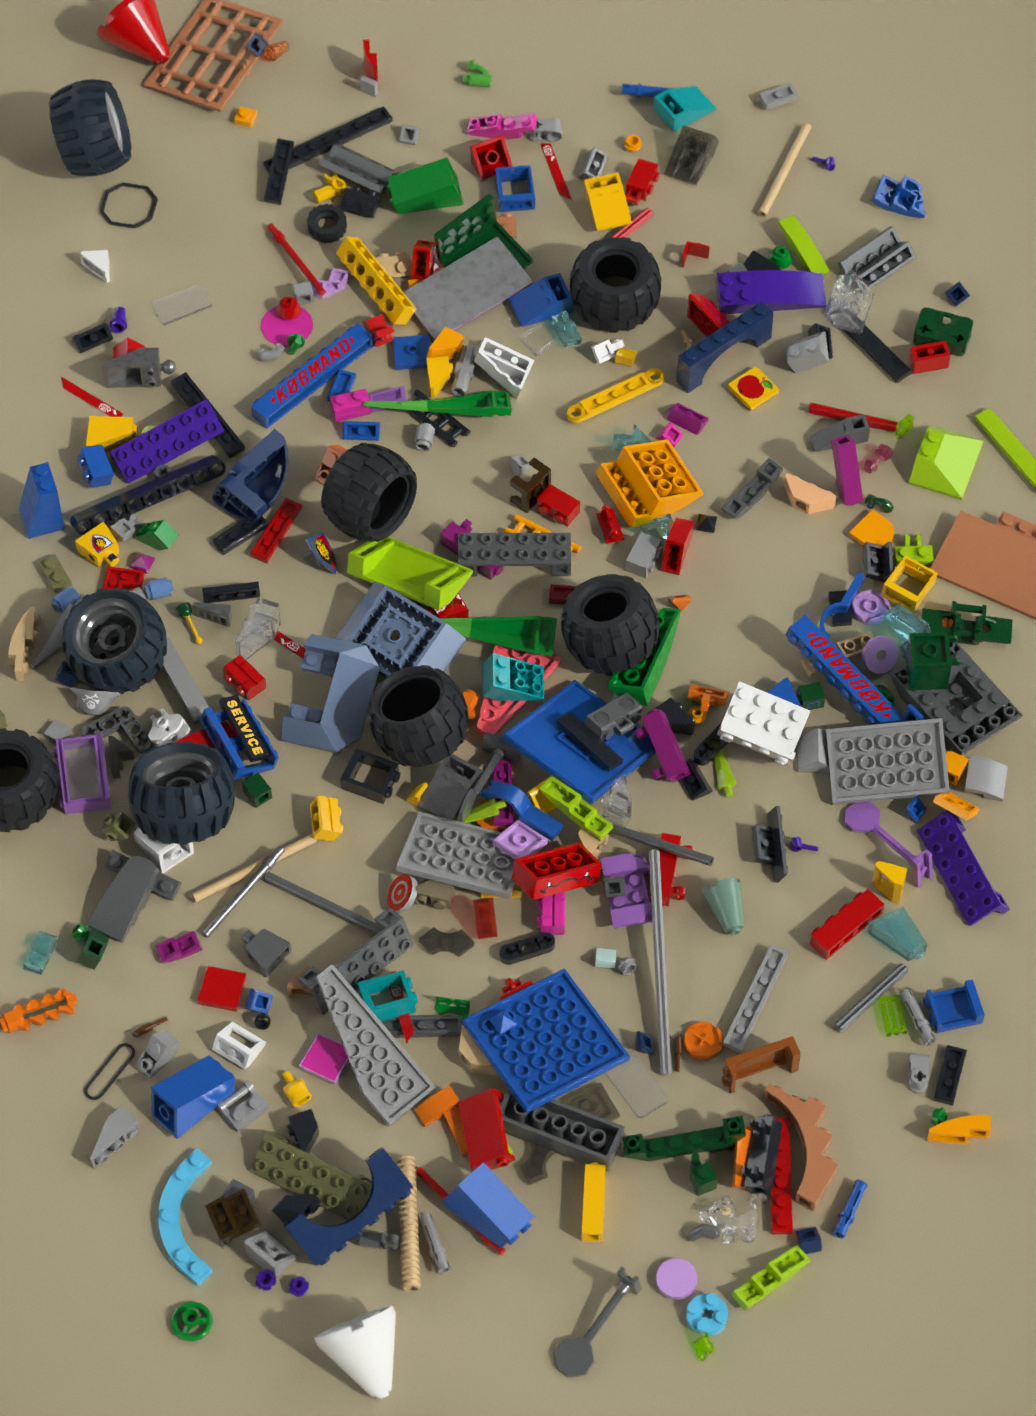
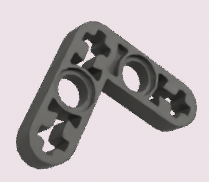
[82,707,152,754]

